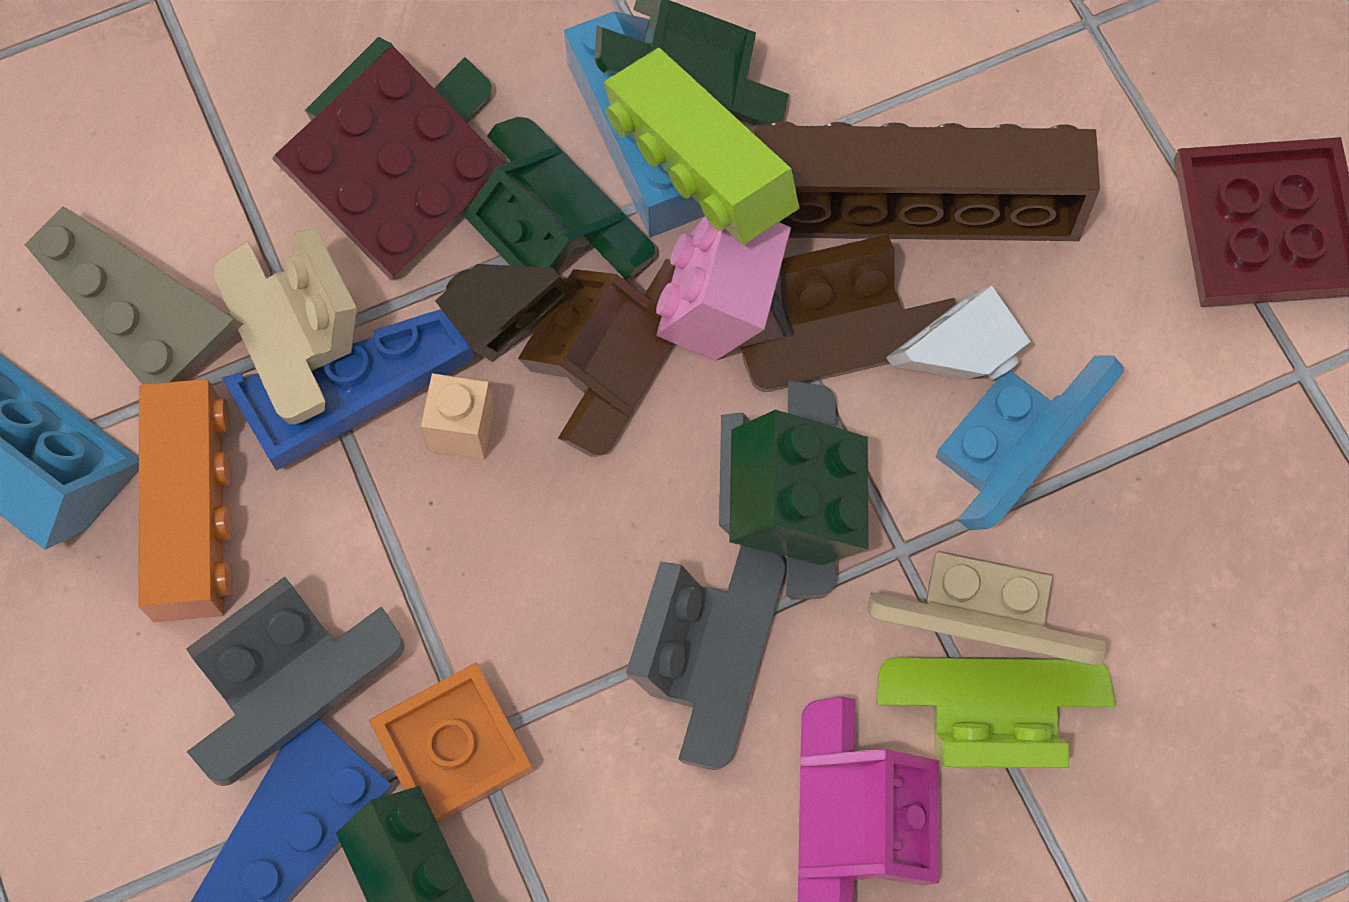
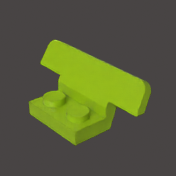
[876,658,1116,768]

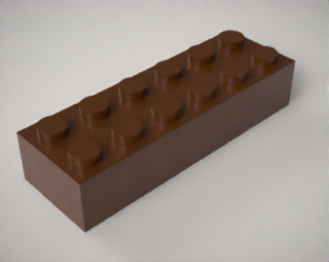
[754,121,1100,241]

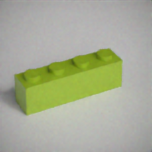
[604,48,799,246]

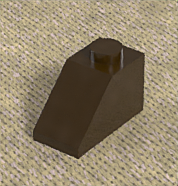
[435,264,577,362]

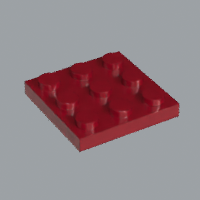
[272,45,505,280]
[1174,137,1349,307]

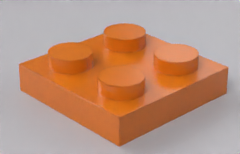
[369,662,534,823]

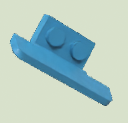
[935,355,1124,530]

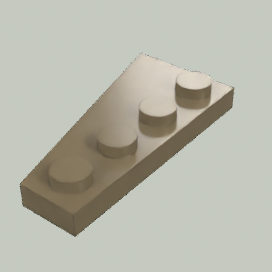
[24,206,243,385]

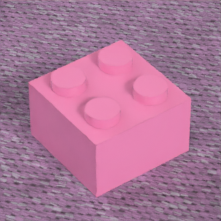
[656,216,791,361]

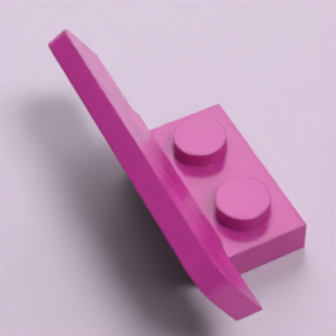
[798,696,939,902]

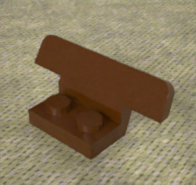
[741,234,956,392]
[518,259,676,457]

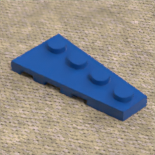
[222,309,475,471]
[191,719,395,902]

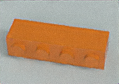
[138,379,232,622]

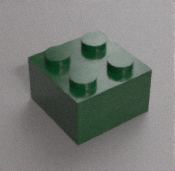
[729,409,869,565]

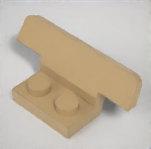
[213,227,357,424]
[867,552,1106,665]

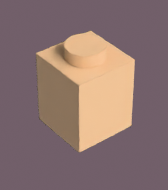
[420,373,495,460]

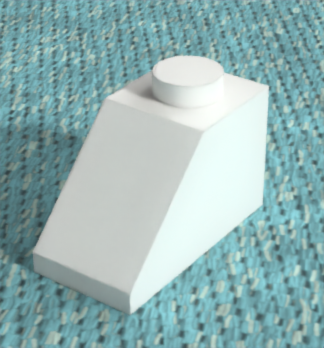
[886,286,1031,380]

